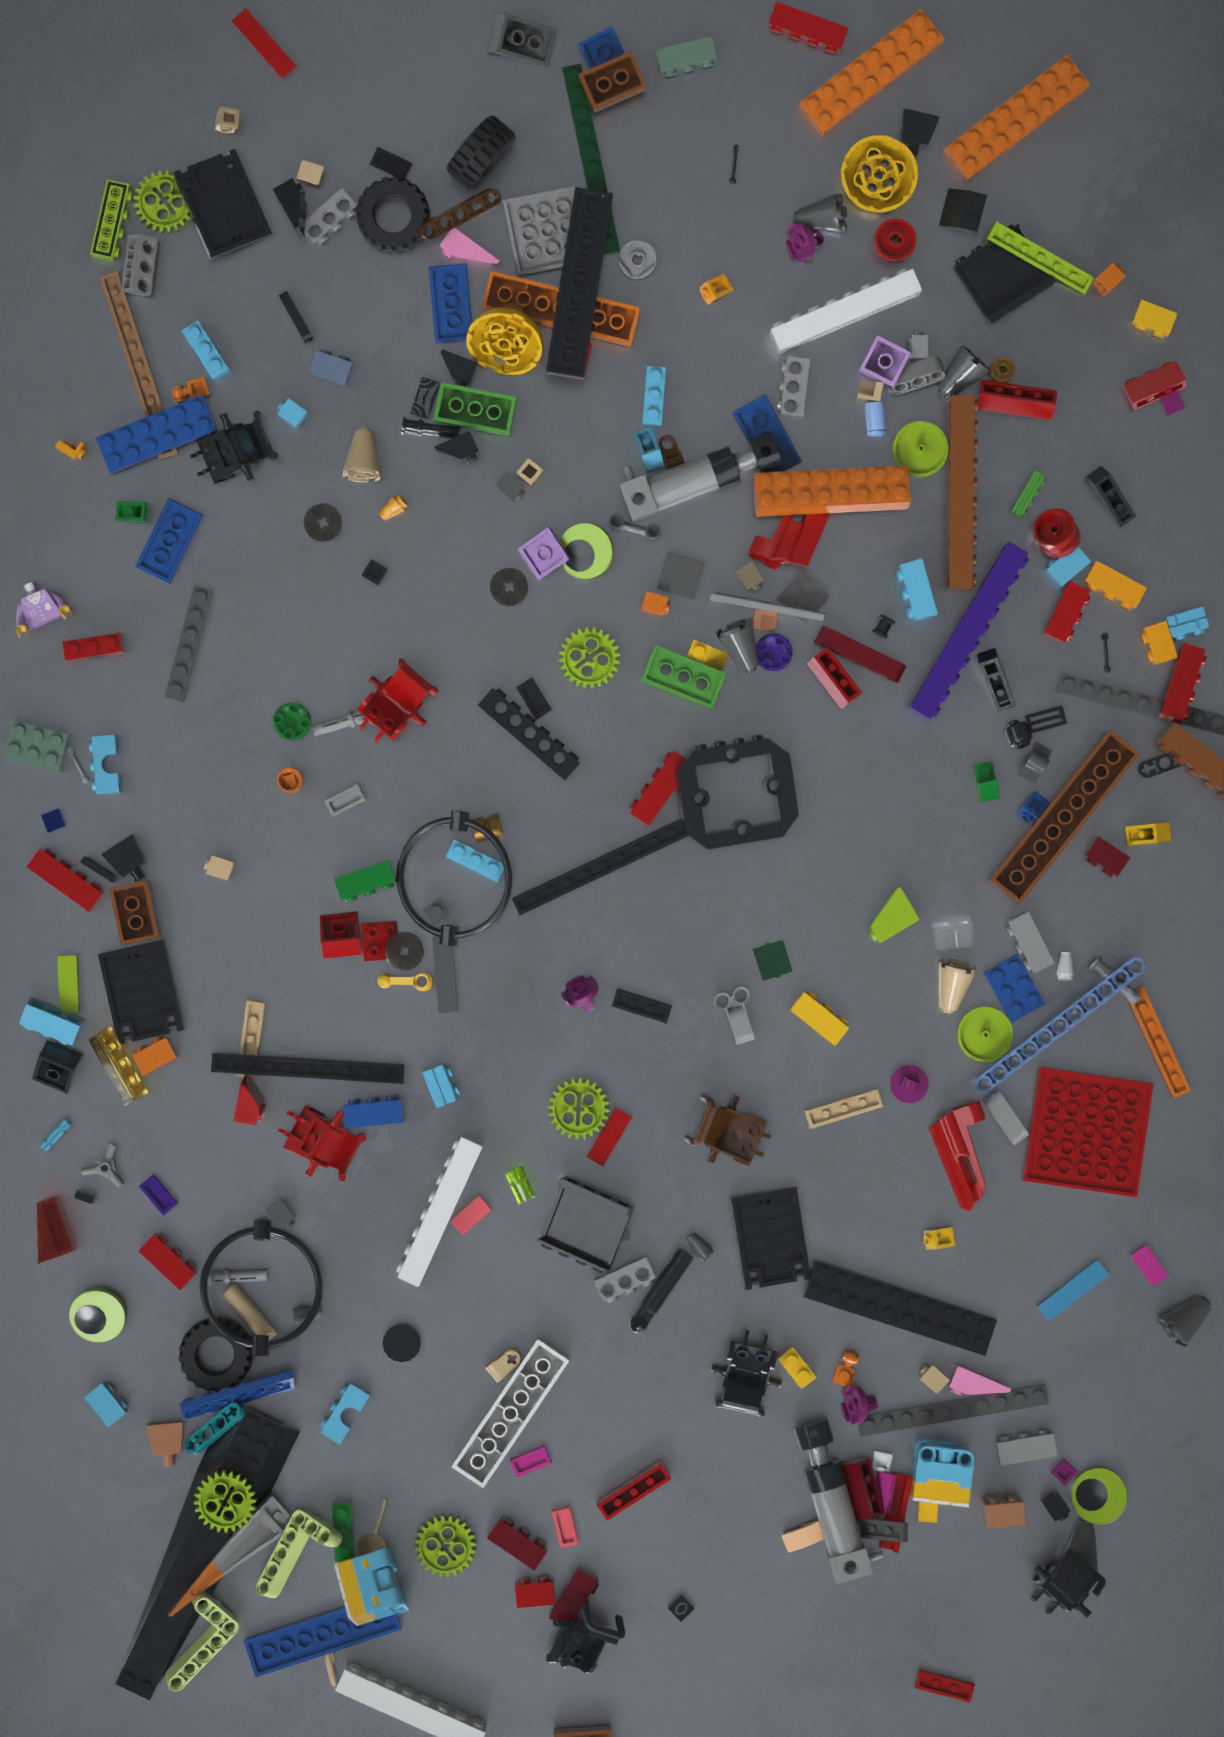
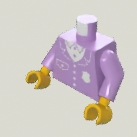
[16,582,73,638]

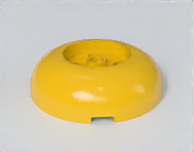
[841,135,918,213]
[467,307,543,375]

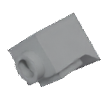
[908,332,928,360]

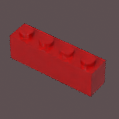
[768,1,848,54]
[977,379,1057,420]
[1158,642,1207,725]
[629,750,684,827]
[27,848,104,912]
[596,1460,671,1521]

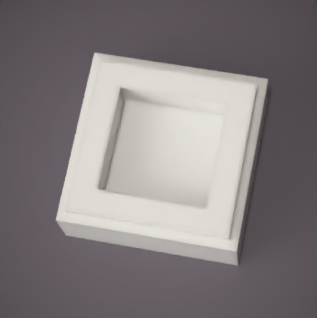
[872,1450,893,1473]

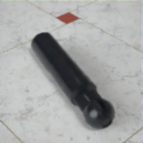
[629,1247,694,1334]

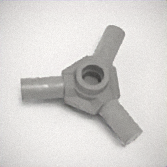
[81,1144,124,1188]

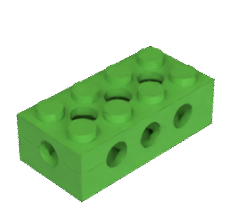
[641,645,727,710]

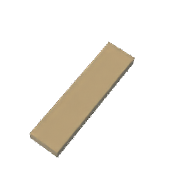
[236,1000,266,1078]
[804,1088,884,1129]

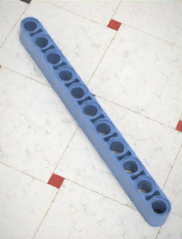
[975,957,1146,1093]

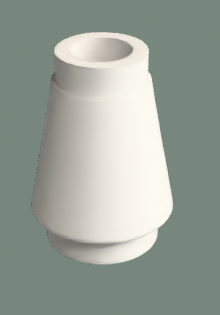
[1056,952,1075,981]

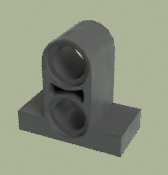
[1017,742,1052,785]

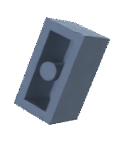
[309,349,353,386]

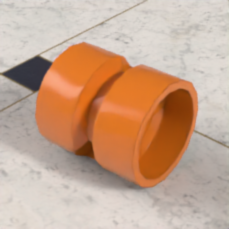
[277,768,304,793]

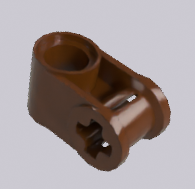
[658,434,685,469]

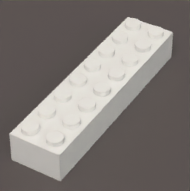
[769,268,922,355]
[396,1135,483,1287]
[451,1337,570,1488]
[335,1662,487,1737]

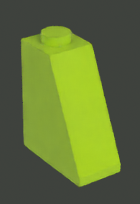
[869,887,920,943]

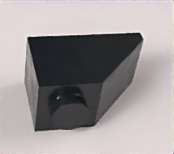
[441,349,478,387]

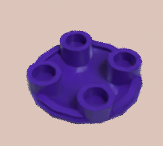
[756,633,793,671]

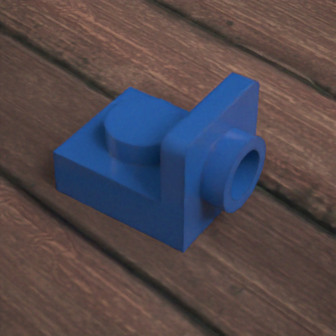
[1017,791,1050,825]

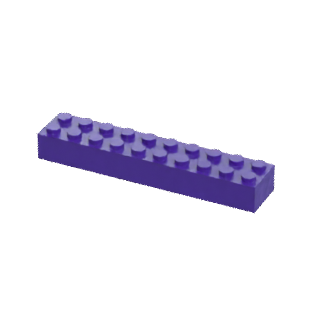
[908,541,1029,720]

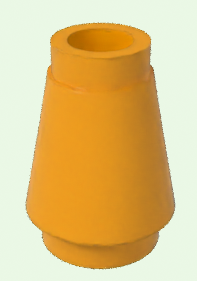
[379,494,408,521]

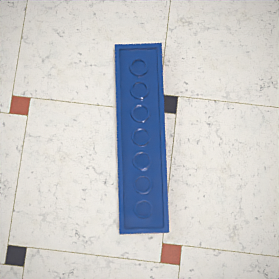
[244,1607,402,1678]

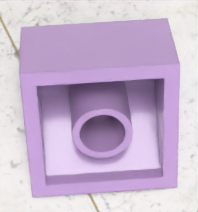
[858,335,911,387]

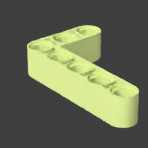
[256,1510,342,1598]
[165,1591,239,1691]

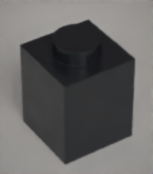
[1040,1490,1071,1522]

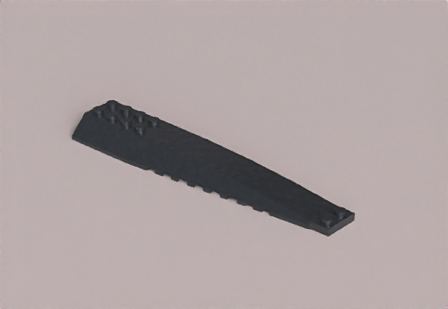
[115,1404,300,1701]

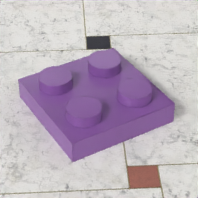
[518,527,571,580]

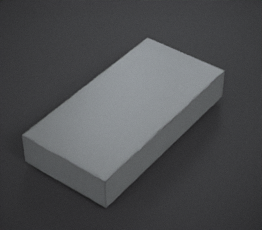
[324,783,367,818]

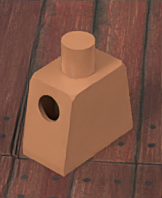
[146,1420,184,1466]

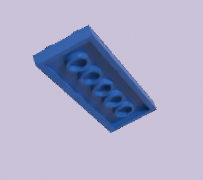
[95,395,217,474]
[179,1370,295,1421]

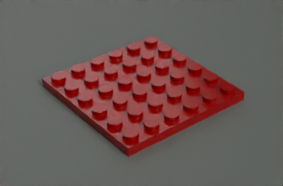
[1023,1067,1154,1198]

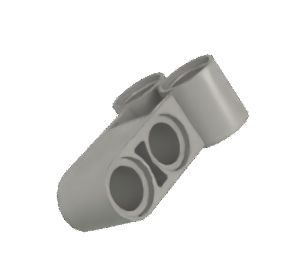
[714,985,755,1045]

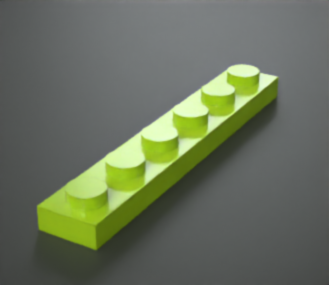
[986,221,1094,294]

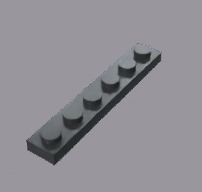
[165,586,213,702]

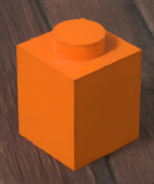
[641,591,671,617]

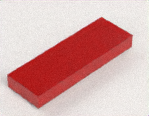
[586,1108,632,1167]
[914,1669,975,1703]

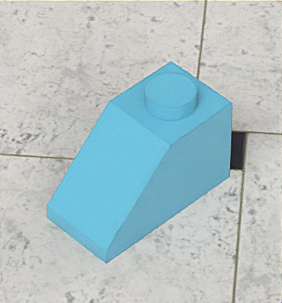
[633,427,665,472]

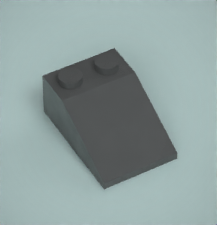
[488,13,556,66]

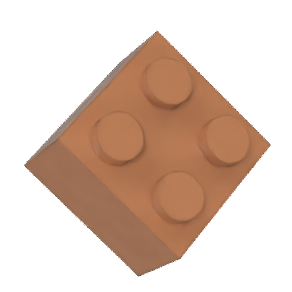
[982,1494,1026,1528]

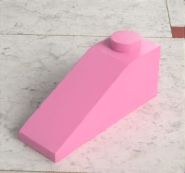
[440,228,500,266]
[948,1364,1011,1396]

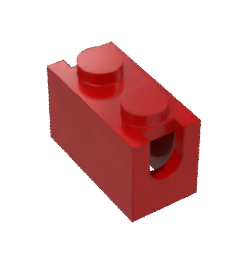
[515,1576,555,1608]

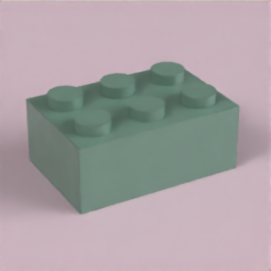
[3,720,71,772]

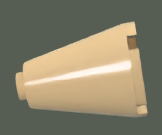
[343,427,381,483]
[938,959,977,1014]

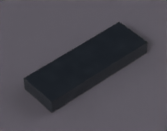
[612,988,672,1024]

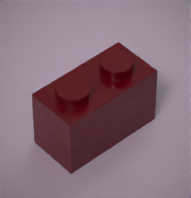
[1084,836,1130,878]

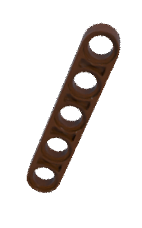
[419,188,501,240]

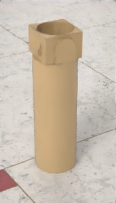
[221,1284,278,1341]

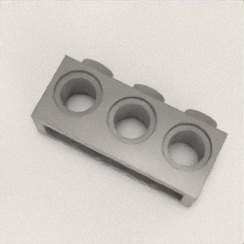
[305,188,358,246]
[121,234,158,296]
[777,356,810,418]
[594,1256,656,1303]

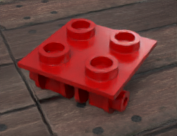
[361,921,399,961]

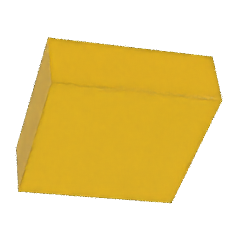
[917,1501,938,1523]

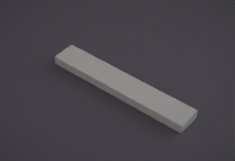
[710,592,826,621]

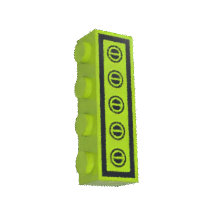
[90,179,134,262]

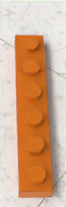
[1128,986,1191,1099]

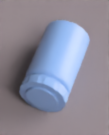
[865,402,886,437]

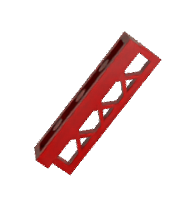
[878,1471,913,1553]

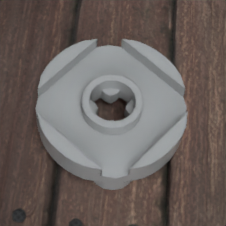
[619,240,656,280]

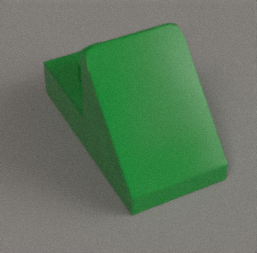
[115,501,148,523]
[973,761,999,802]

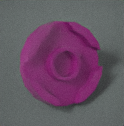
[786,223,824,262]
[561,975,599,1013]
[890,1065,929,1104]
[841,1386,878,1425]

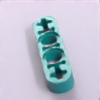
[184,1403,245,1454]

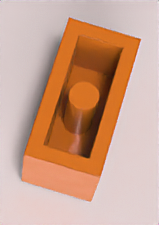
[1092,263,1126,297]
[132,1036,178,1076]

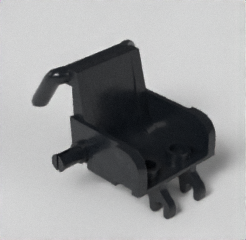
[189,411,278,484]
[711,1330,782,1417]
[1031,1549,1106,1618]
[546,1603,625,1674]

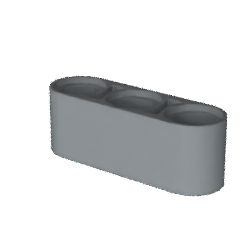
[891,356,945,394]
[982,1090,1029,1146]

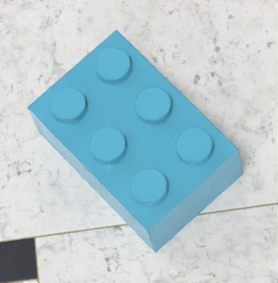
[895,559,938,622]

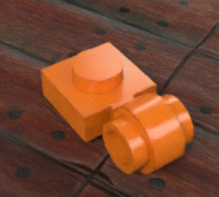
[171,377,210,403]
[832,1349,860,1387]

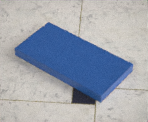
[428,263,472,344]
[732,394,802,472]
[135,498,204,584]

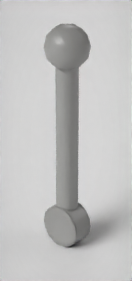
[66,747,90,783]

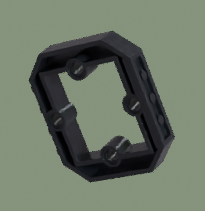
[674,734,799,849]

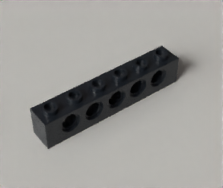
[478,688,580,780]

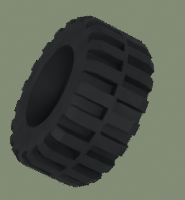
[447,115,516,190]
[356,176,430,253]
[178,1317,253,1392]

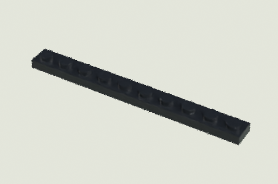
[512,819,688,915]
[211,1053,404,1084]

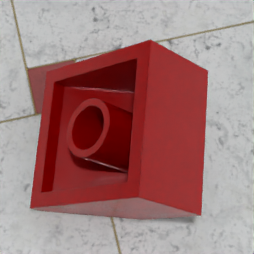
[320,911,362,959]
[233,1075,266,1126]

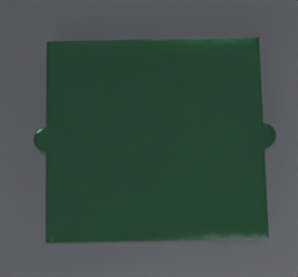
[753,940,793,981]

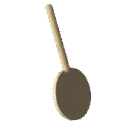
[358,1499,388,1556]

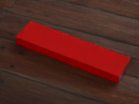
[231,8,297,79]

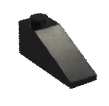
[273,178,306,239]
[1086,466,1136,527]
[978,648,1016,712]

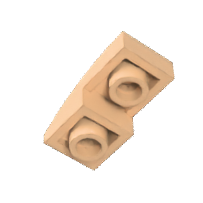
[781,1520,824,1553]

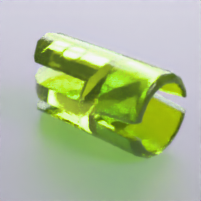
[505,1166,536,1205]

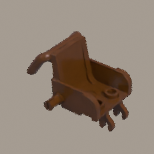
[684,1094,771,1166]

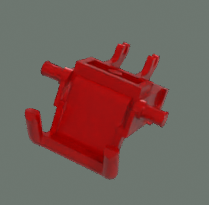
[357,658,438,743]
[278,1105,366,1181]

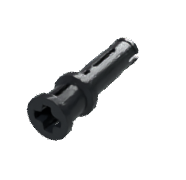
[401,417,460,438]

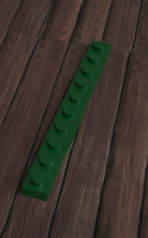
[562,63,620,256]

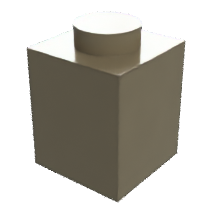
[735,561,764,592]

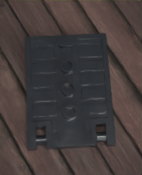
[172,149,272,259]
[98,939,185,1045]
[730,1187,811,1290]

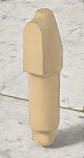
[324,1652,337,1686]

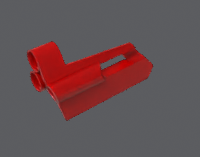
[747,513,830,570]
[929,1100,986,1211]

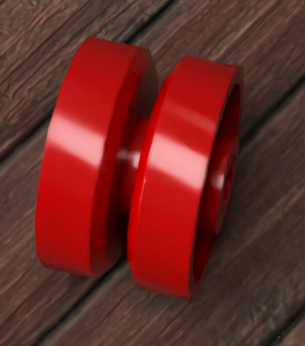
[873,218,917,264]
[1033,508,1081,558]

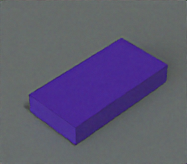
[139,1174,178,1216]

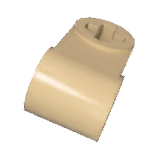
[485,1348,521,1383]

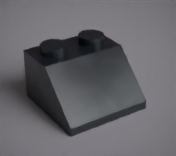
[939,188,987,235]
[435,430,480,464]
[32,1040,83,1094]

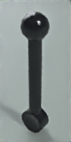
[729,145,739,185]
[1101,633,1111,673]

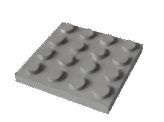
[502,185,578,277]

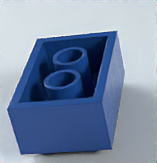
[343,1095,405,1129]

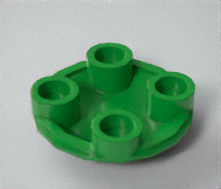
[273,702,311,740]

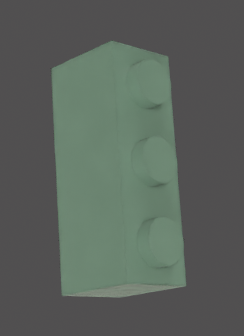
[655,36,717,77]

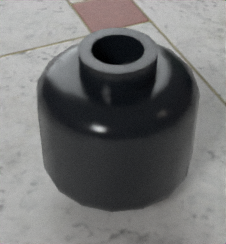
[1004,719,1033,749]

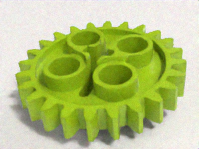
[133,170,190,233]
[558,627,620,689]
[548,1078,610,1140]
[194,1469,257,1533]
[414,1514,477,1578]

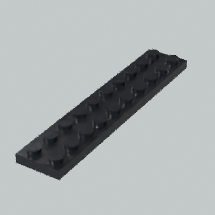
[546,187,613,380]
[803,1260,997,1356]

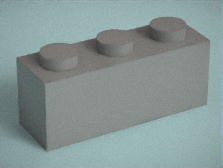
[1006,911,1054,973]
[996,1429,1058,1466]

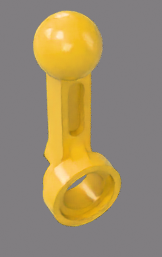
[377,972,434,991]

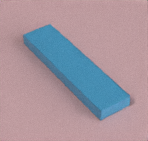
[1037,1259,1109,1321]

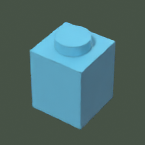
[277,398,308,429]

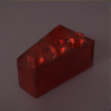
[37,1195,77,1264]

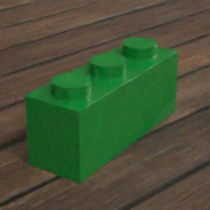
[334,860,396,902]
[332,1500,355,1562]

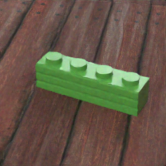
[1010,470,1046,518]

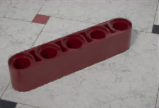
[814,625,906,683]

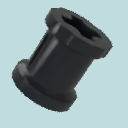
[872,614,895,639]

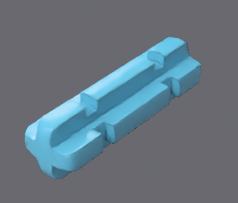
[40,1118,71,1151]

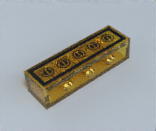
[88,1026,148,1106]

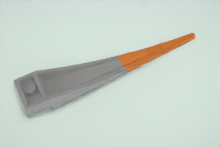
[168,1494,291,1616]

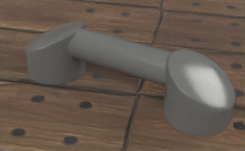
[609,513,661,540]

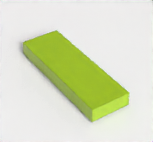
[57,955,80,1013]

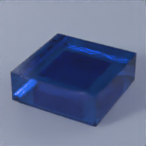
[41,808,66,833]

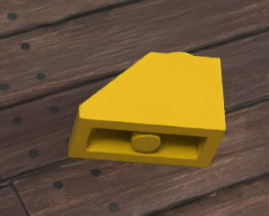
[687,640,729,671]
[1125,822,1171,846]

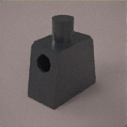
[901,108,940,157]
[101,834,146,882]

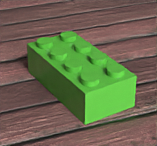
[434,382,517,437]

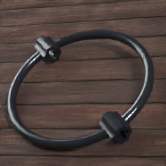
[396,810,512,946]
[199,1220,323,1356]

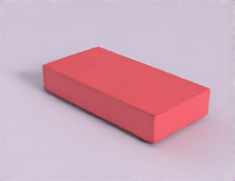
[450,1196,492,1235]
[551,1506,579,1548]

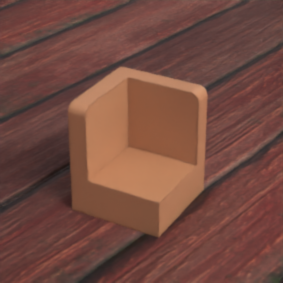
[752,609,778,632]

